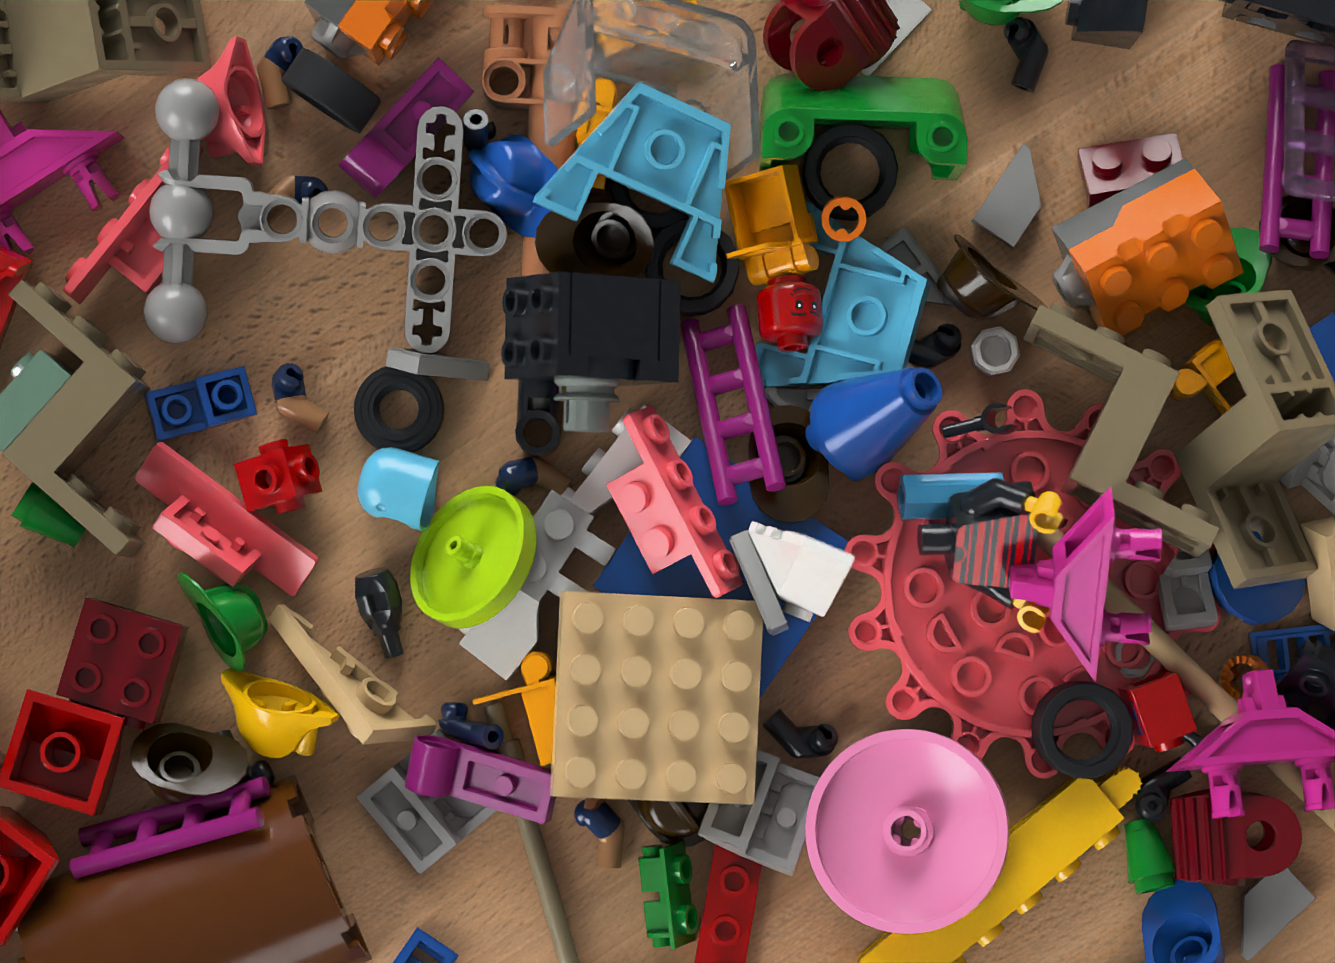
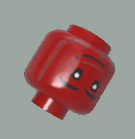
[756,275,823,352]

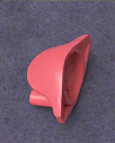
[198,36,266,166]

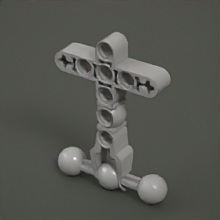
[143,78,507,353]

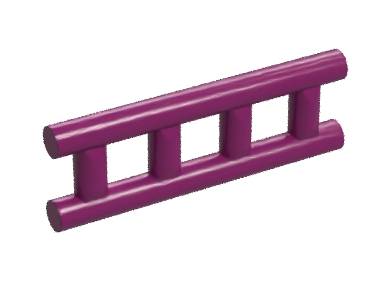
[1259,64,1335,259]
[680,304,786,506]
[70,776,271,879]

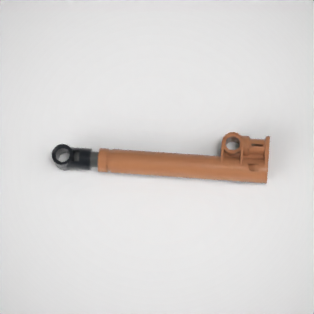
[481,5,583,457]

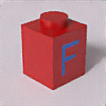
[1117,670,1197,752]

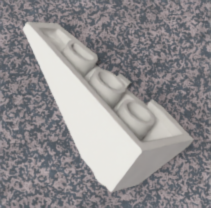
[748,521,855,622]

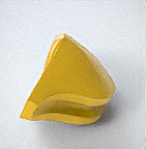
[221,668,340,758]

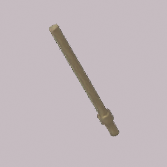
[484,701,580,963]

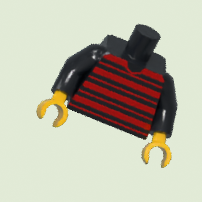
[917,478,1063,633]

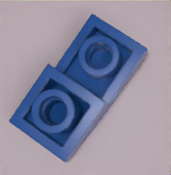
[144,366,257,443]

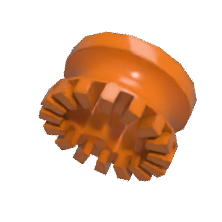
[821,195,866,242]
[1220,654,1269,700]

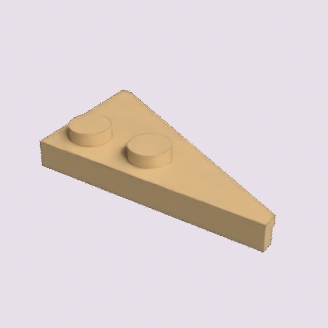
[268,604,437,745]

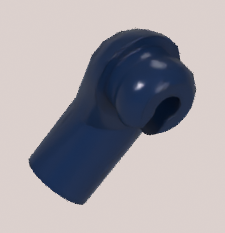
[438,702,504,749]

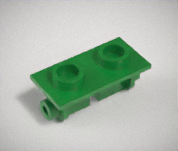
[638,841,698,949]

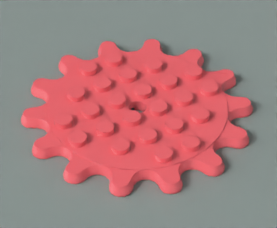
[844,389,1222,779]

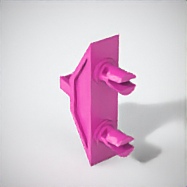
[0,110,125,255]
[1009,486,1162,683]
[1166,669,1335,819]

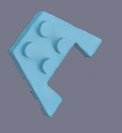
[533,82,731,283]
[755,200,931,389]

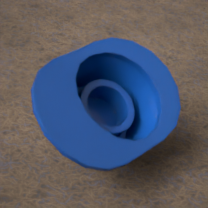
[468,135,559,237]
[1142,880,1225,963]

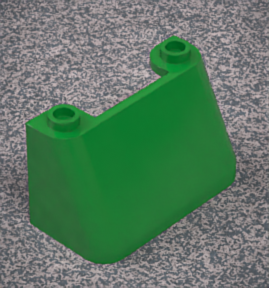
[759,73,967,181]

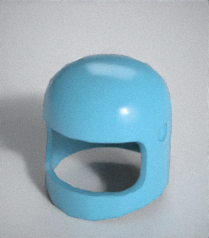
[357,447,440,531]

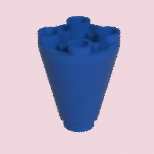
[805,368,942,481]

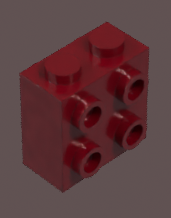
[56,598,189,730]

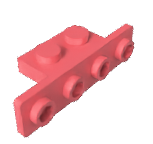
[63,146,204,304]
[606,405,744,598]
[135,442,319,596]

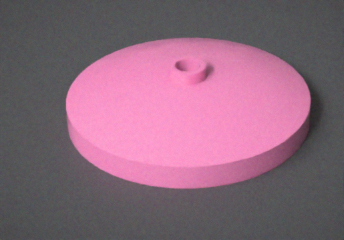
[805,729,1010,934]

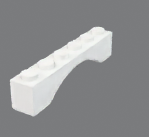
[458,404,692,681]

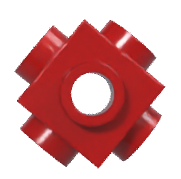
[234,439,323,515]

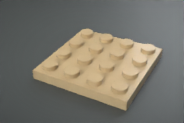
[550,591,763,805]

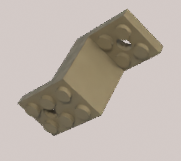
[0,0,211,103]
[2,280,151,558]
[1174,290,1335,589]
[1023,304,1220,558]

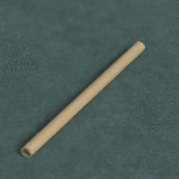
[1037,528,1335,832]

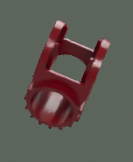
[763,0,900,91]
[1170,788,1302,886]

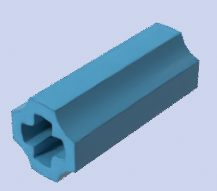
[897,472,1004,520]

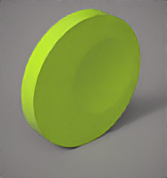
[410,486,537,629]

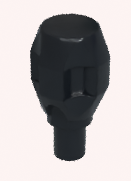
[355,567,404,659]

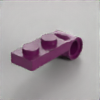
[338,57,475,199]
[404,735,556,824]

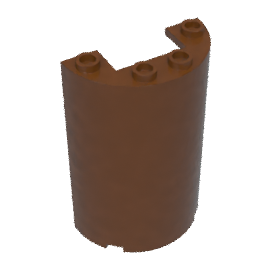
[16,775,372,963]

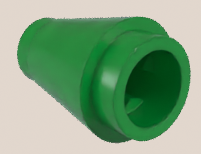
[11,482,86,548]
[1124,818,1176,895]

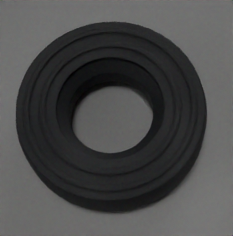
[354,366,444,453]

